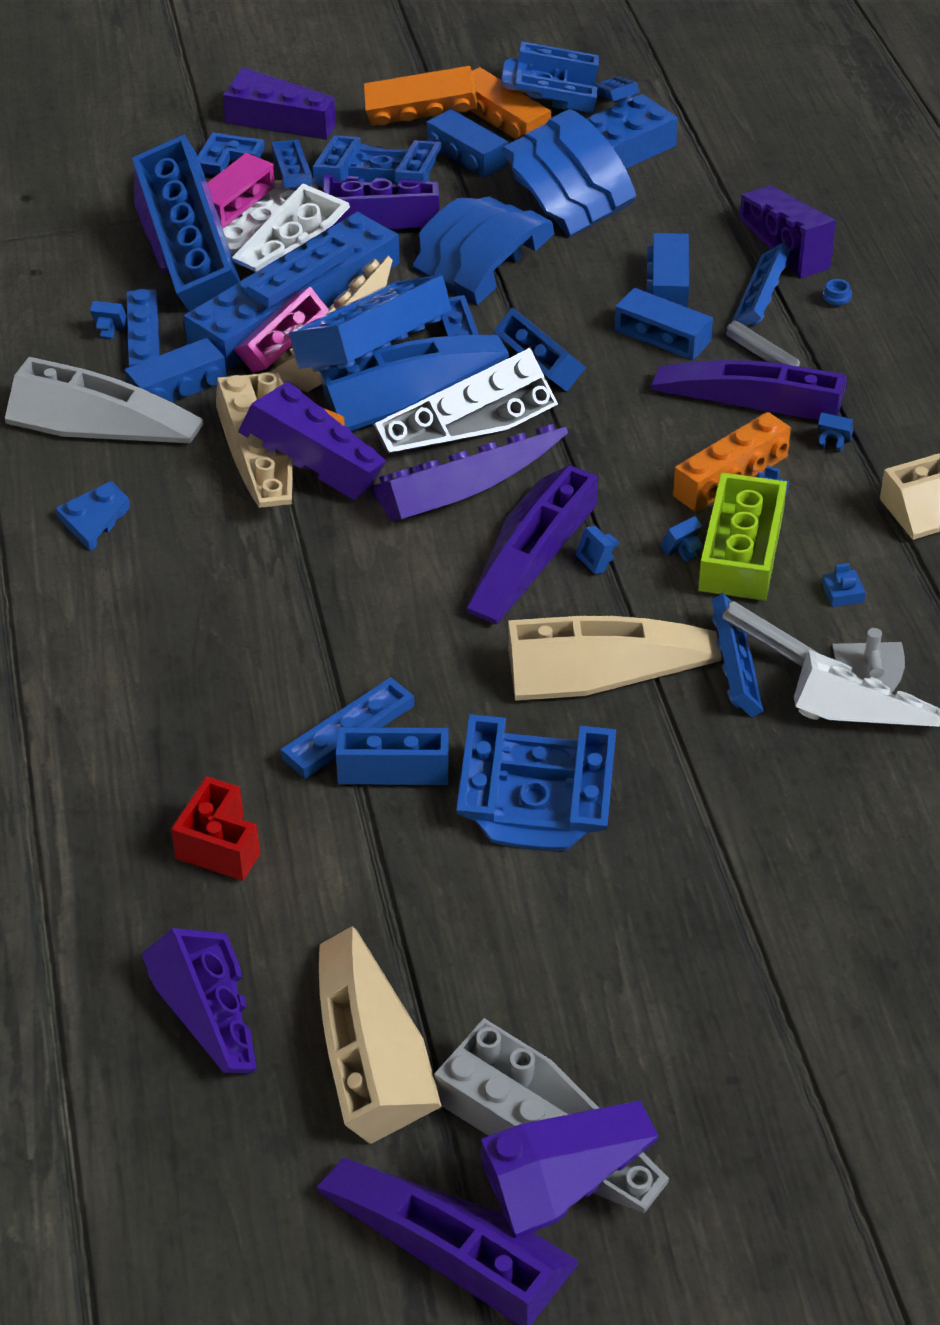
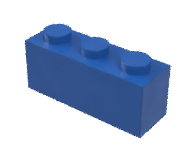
[427,109,508,178]
[646,233,689,308]
[615,288,713,360]
[493,307,586,391]
[124,338,227,402]
[336,727,449,785]

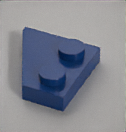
[56,481,130,551]

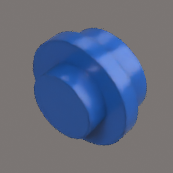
[822,279,852,306]

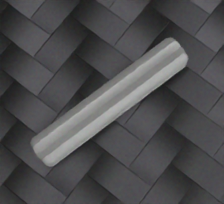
[726,321,800,366]
[722,601,818,667]

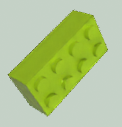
[698,472,787,601]

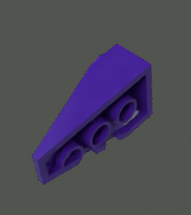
[142,928,257,1074]
[481,1101,658,1238]

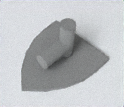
[832,628,905,694]

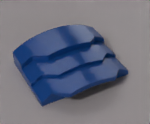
[501,41,599,115]
[502,109,636,238]
[313,135,441,189]
[413,196,554,305]
[457,714,616,851]

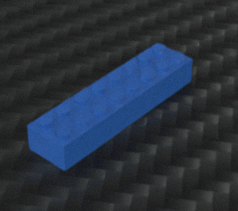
[184,212,400,370]

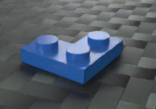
[198,132,265,175]

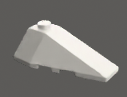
[232,184,350,272]
[794,650,940,727]

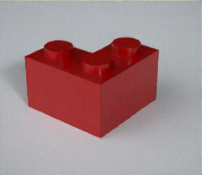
[171,776,260,881]

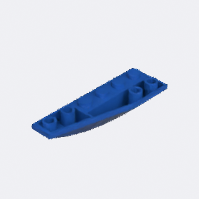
[319,335,509,431]

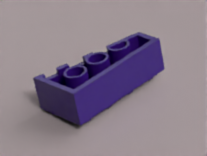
[324,174,439,231]
[238,381,386,500]

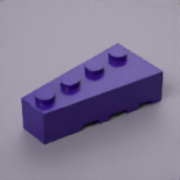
[223,67,336,140]
[739,185,836,279]

